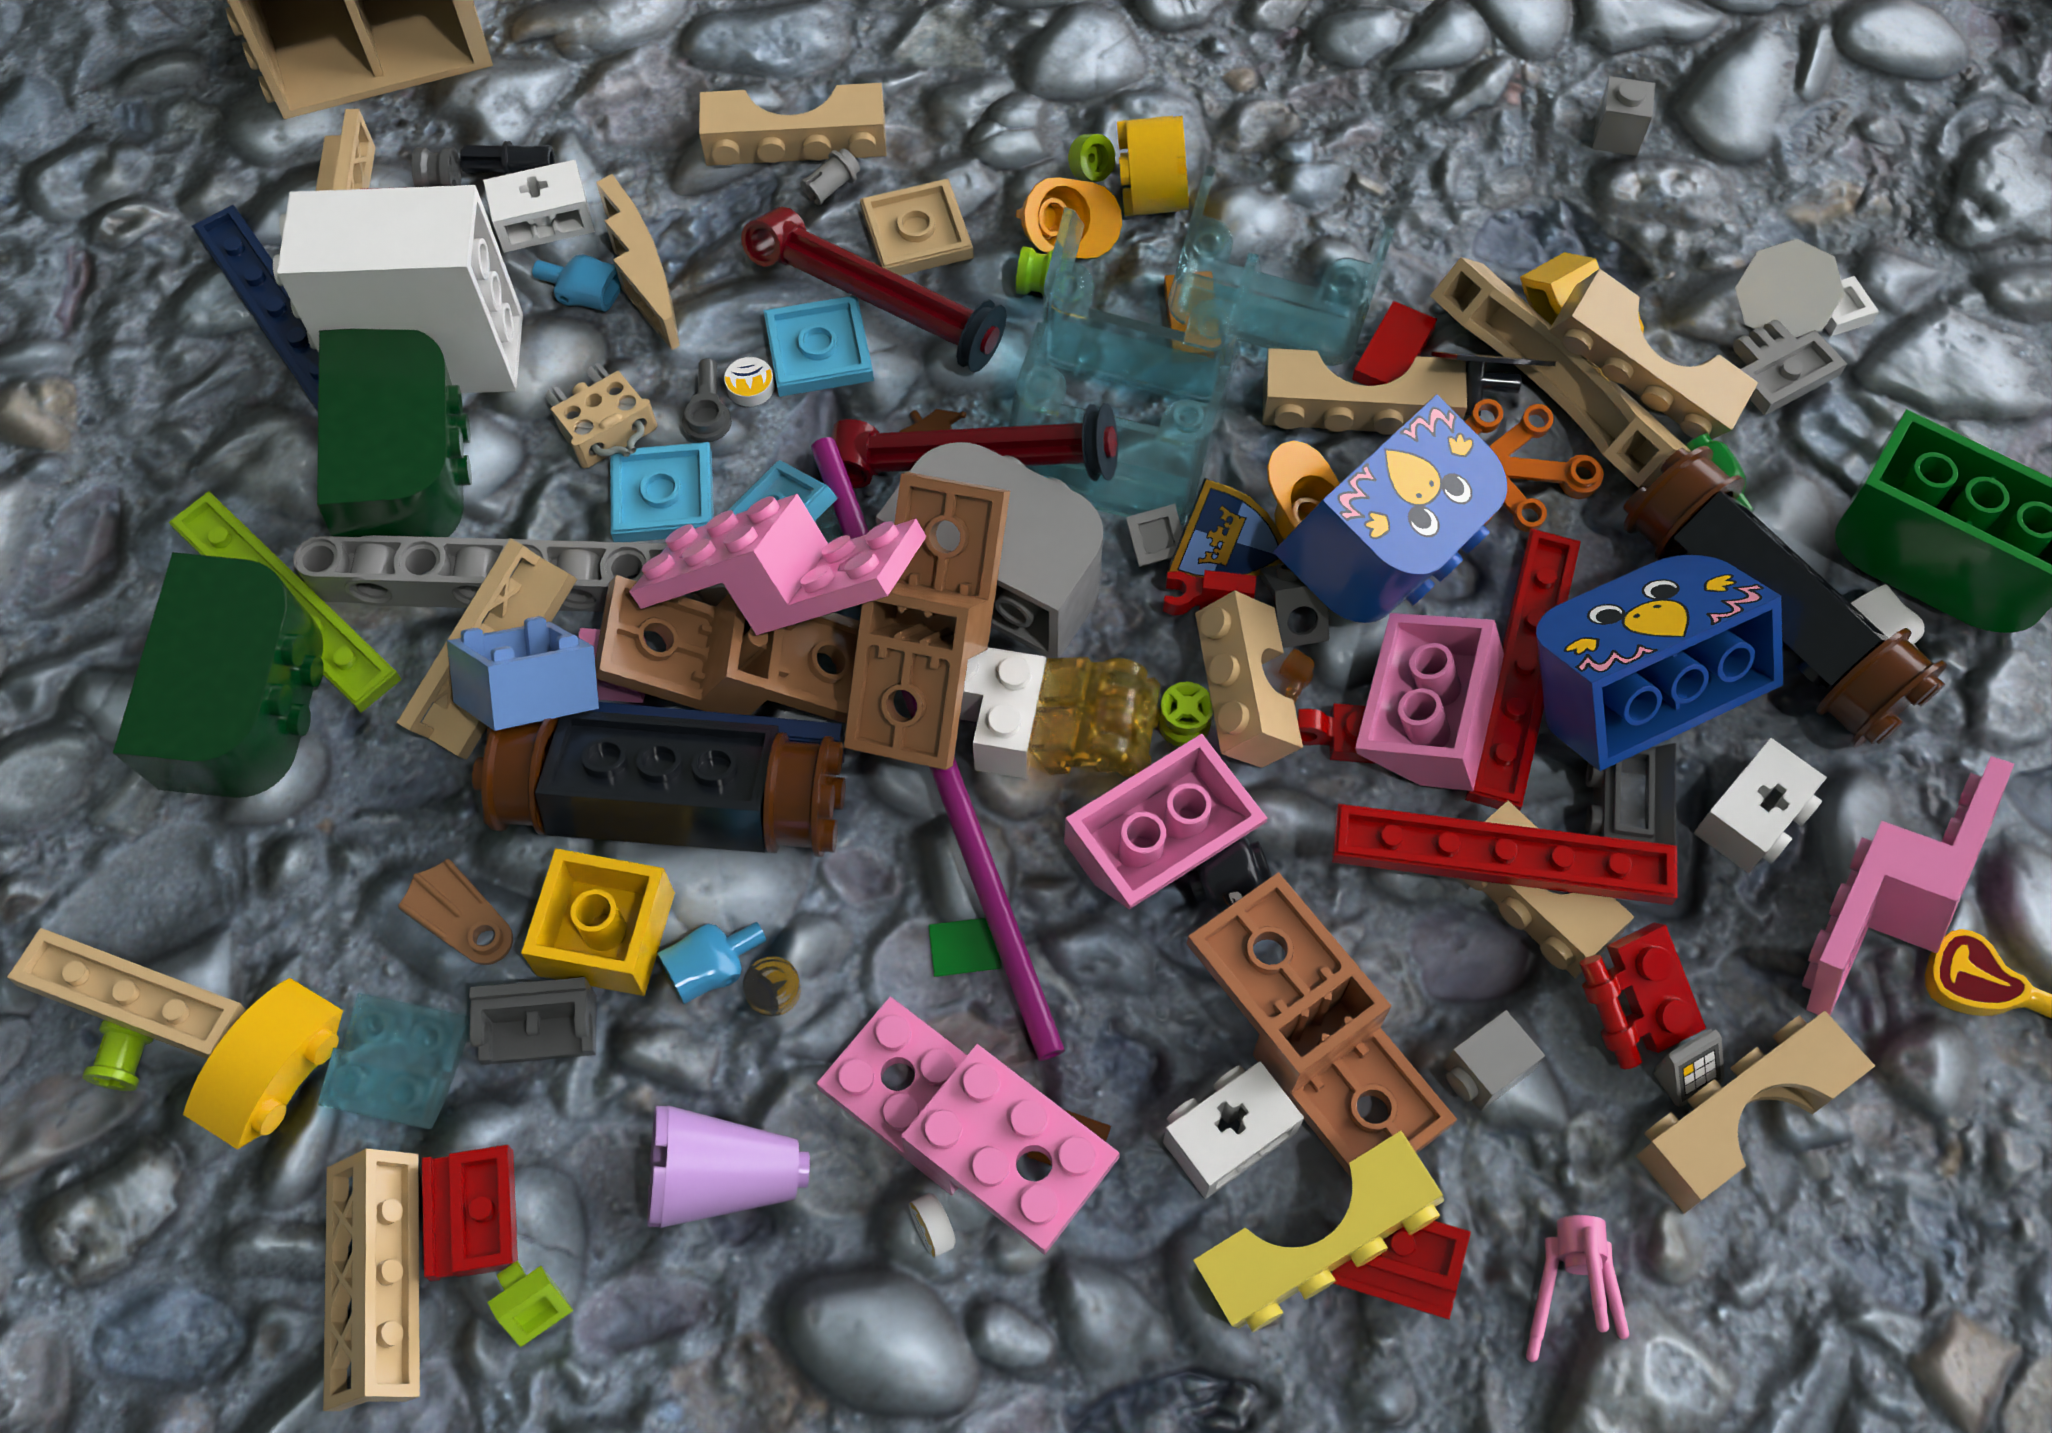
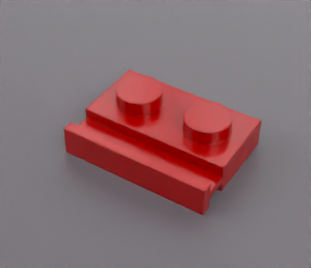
[422,1145,518,1282]
[1332,1204,1471,1320]

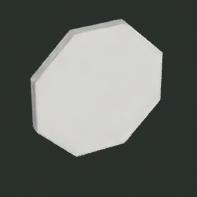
[1735,239,1845,339]

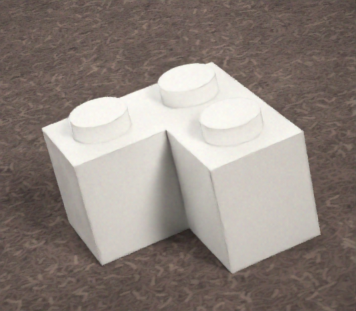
[960,647,1046,779]

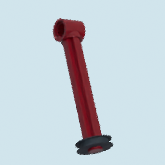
[741,207,1007,373]
[830,403,1118,489]

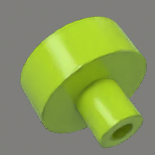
[1068,134,1115,182]

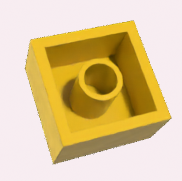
[521,848,675,996]

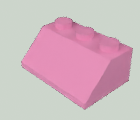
[1355,613,1504,791]
[1064,734,1268,910]

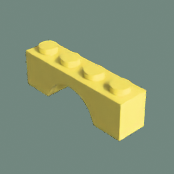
[1193,1130,1444,1332]

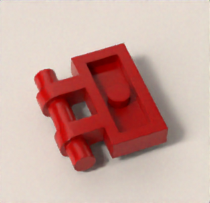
[1579,922,1706,1070]

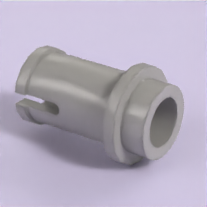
[800,148,860,205]

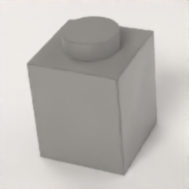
[1592,76,1655,156]
[1443,1010,1545,1111]

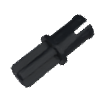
[460,141,555,175]

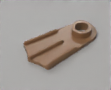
[398,859,513,965]

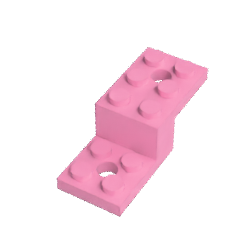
[629,494,926,635]
[1802,756,2014,1016]
[816,996,1120,1255]

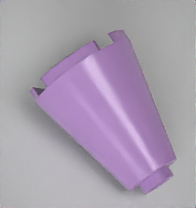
[647,1105,810,1228]

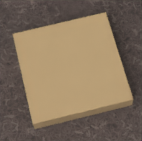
[860,178,974,276]

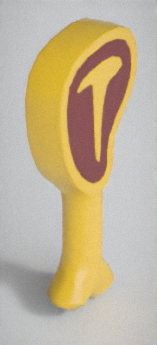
[1925,929,2052,1019]

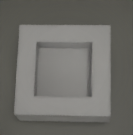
[1126,504,1183,568]

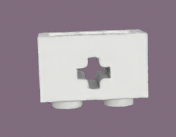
[483,160,595,253]
[1694,738,1827,874]
[1163,1061,1304,1199]

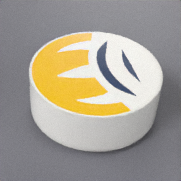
[724,357,775,407]
[909,1193,956,1258]

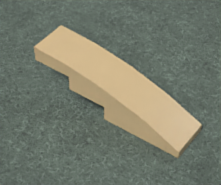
[596,174,680,350]

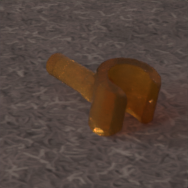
[1279,649,1314,705]

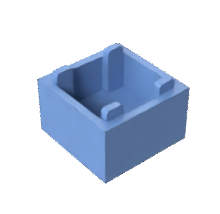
[447,616,599,731]

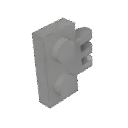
[1733,320,1847,416]

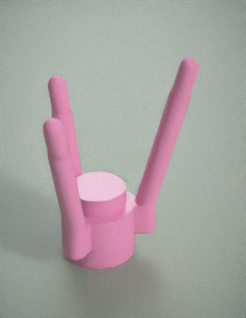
[1526,1215,1629,1362]

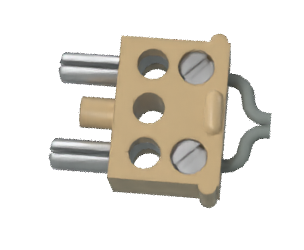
[545,363,658,468]

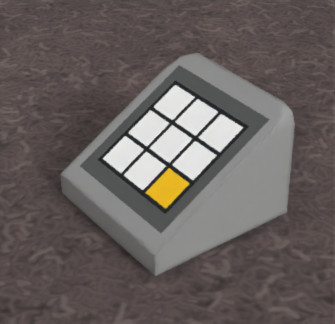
[1653,1029,1724,1107]

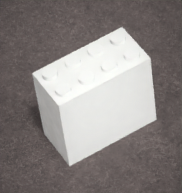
[273,185,523,393]

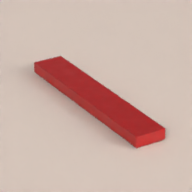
[1465,528,1581,811]
[1332,804,1678,905]

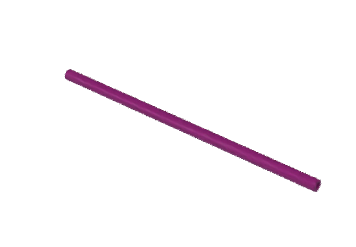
[811,437,1065,1061]

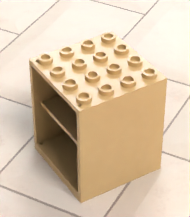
[219,0,493,119]

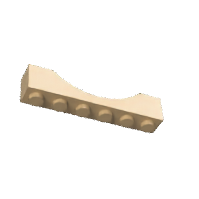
[1430,257,1691,488]

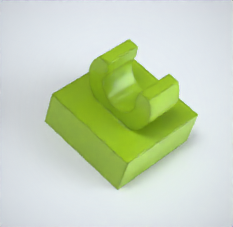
[487,1260,573,1347]

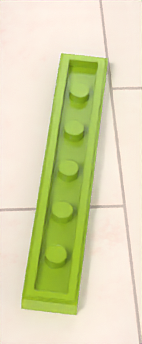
[168,491,402,713]

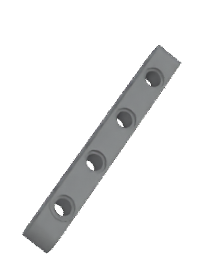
[293,535,729,612]

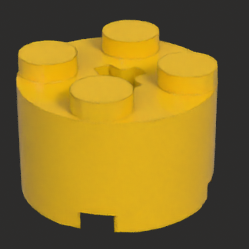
[1117,115,1189,217]

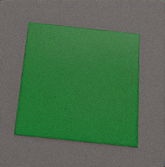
[929,918,1001,977]

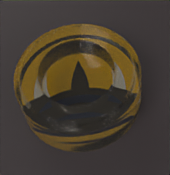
[743,956,801,1017]

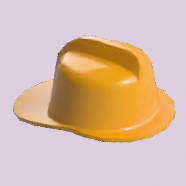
[1015,177,1122,259]
[1267,440,1340,540]

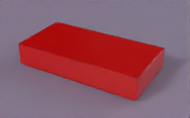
[1352,301,1437,386]

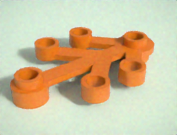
[1464,399,1604,532]

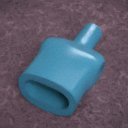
[532,254,622,312]
[657,922,767,1004]

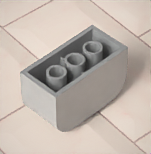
[876,442,1103,662]

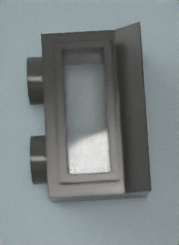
[1585,743,1676,845]

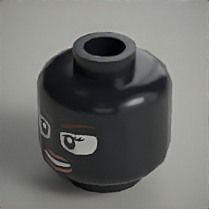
[1187,836,1272,913]

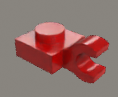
[1163,570,1257,615]
[1297,703,1376,764]

